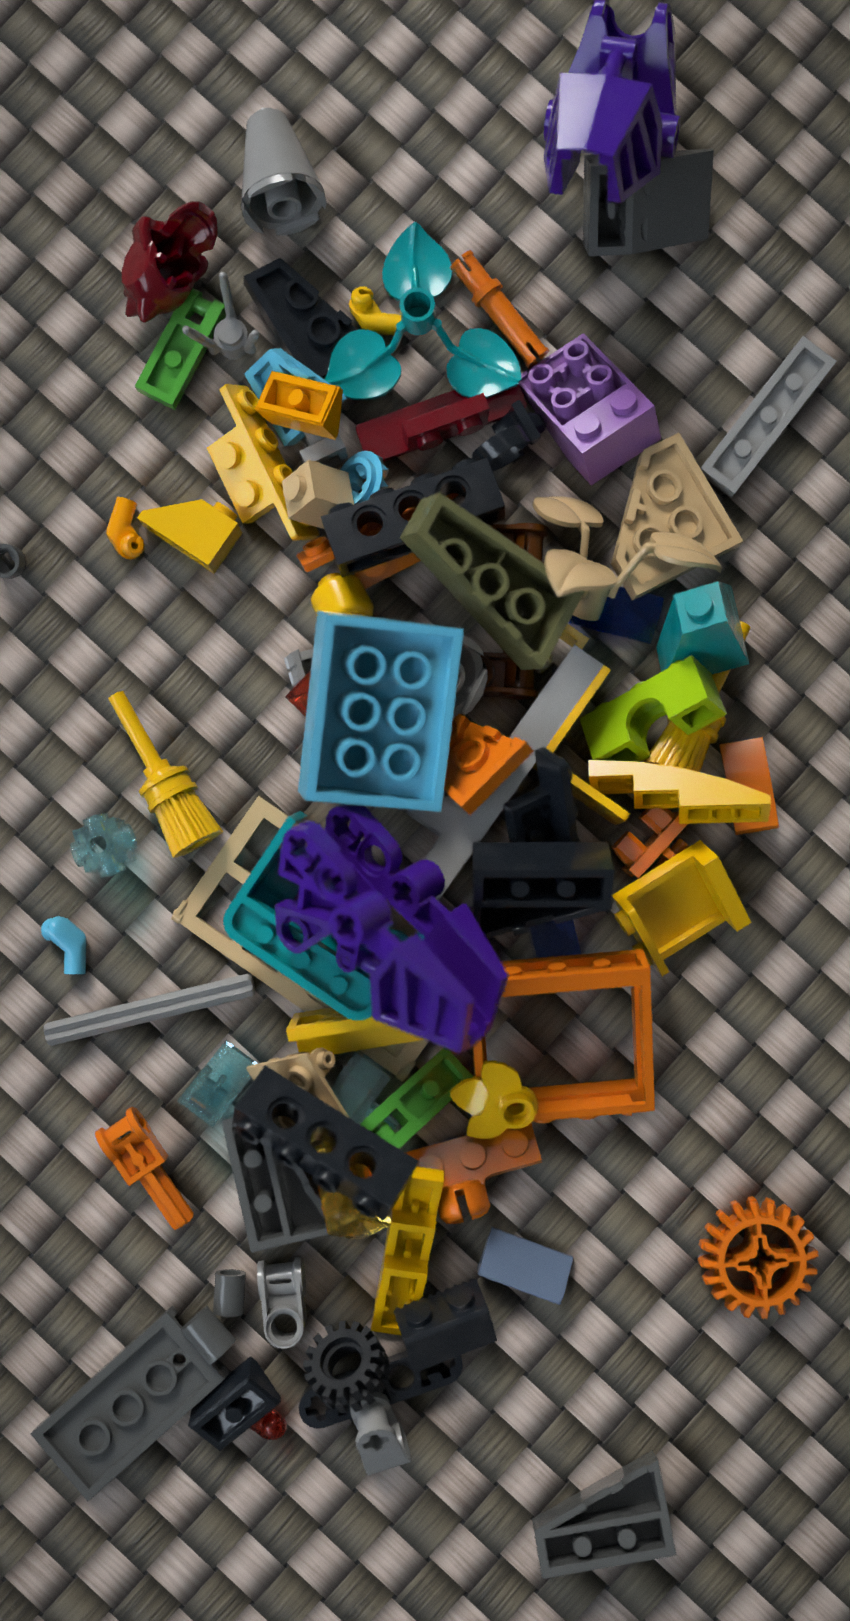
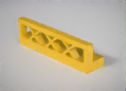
[286,1007,426,1054]

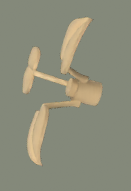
[532,496,722,621]

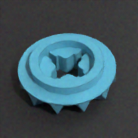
[340,451,389,505]

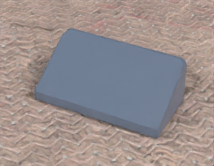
[477,1227,574,1305]

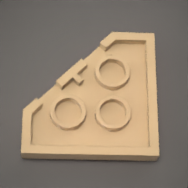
[611,433,743,601]

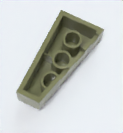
[400,492,585,670]

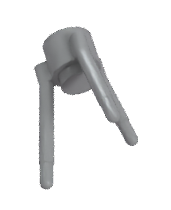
[182,272,260,359]

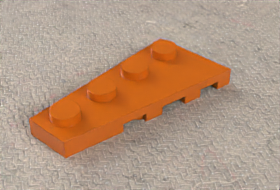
[444,714,534,816]

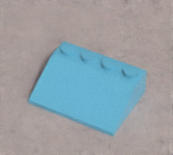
[298,611,464,812]

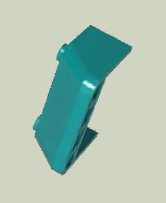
[223,811,425,1021]

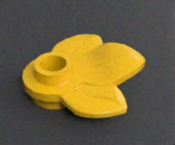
[450,1060,538,1139]

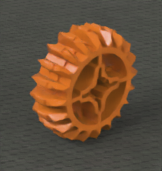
[698,1196,818,1319]

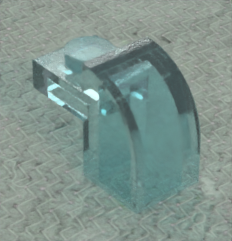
[332,1050,402,1133]

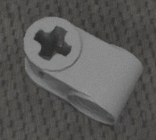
[257,1256,307,1349]
[350,1392,411,1476]

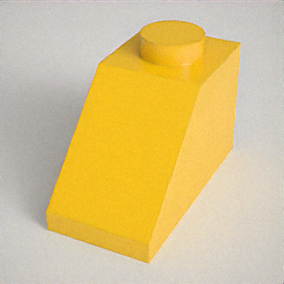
[137,499,242,574]

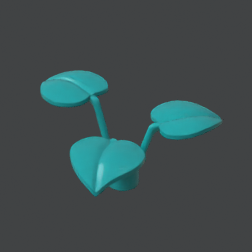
[325,222,521,400]

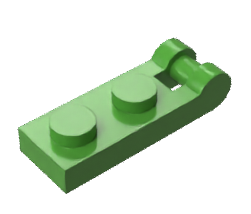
[135,288,226,410]
[360,1047,473,1149]

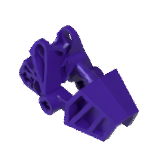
[543,0,681,203]
[275,804,509,1053]

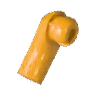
[106,497,145,560]

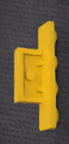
[207,384,319,540]

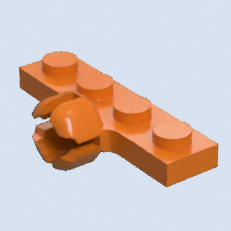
[363,1123,542,1224]

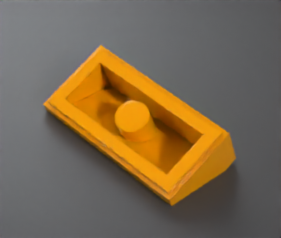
[255,371,343,440]

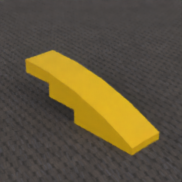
[589,760,771,824]
[371,1166,444,1335]

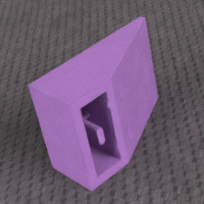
[519,333,661,485]

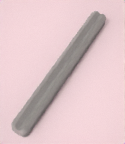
[44,973,255,1046]

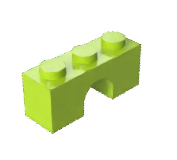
[580,655,727,762]

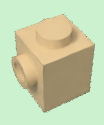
[282,460,354,529]

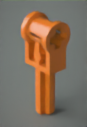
[95,1107,194,1230]

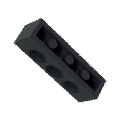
[321,458,505,578]
[232,1065,419,1221]

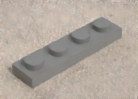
[700,336,837,498]

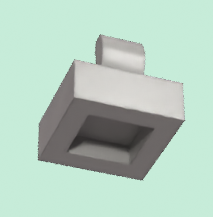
[299,432,348,469]

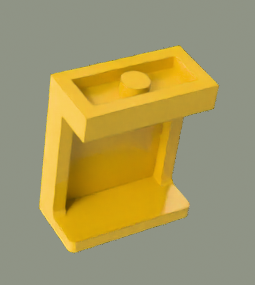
[612,840,752,977]

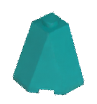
[656,581,749,675]

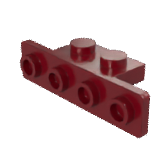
[355,384,526,462]

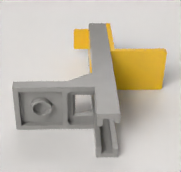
[399,623,630,901]

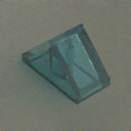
[178,1040,258,1127]

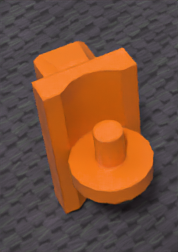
[611,808,689,879]

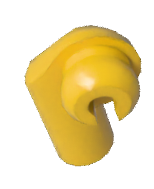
[349,287,401,336]

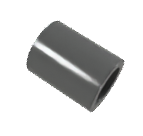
[213,1269,246,1317]

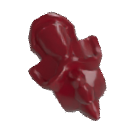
[122,201,218,323]

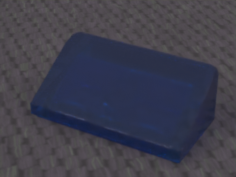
[568,587,664,644]

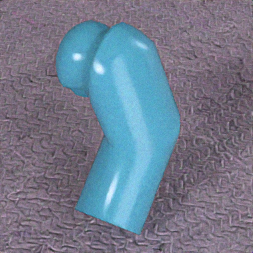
[41,916,87,974]

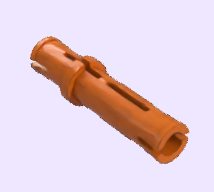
[450,250,550,368]

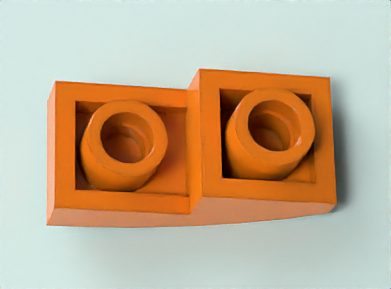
[720,737,779,835]

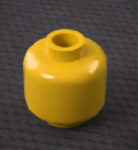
[311,573,374,617]

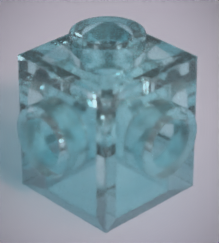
[70,813,138,878]

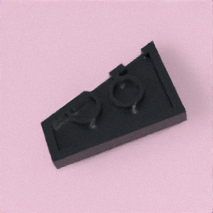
[243,258,358,380]

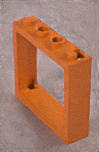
[472,949,655,1123]

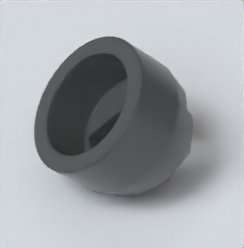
[0,544,27,579]

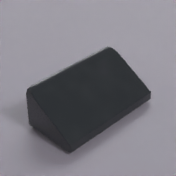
[188,1356,281,1451]

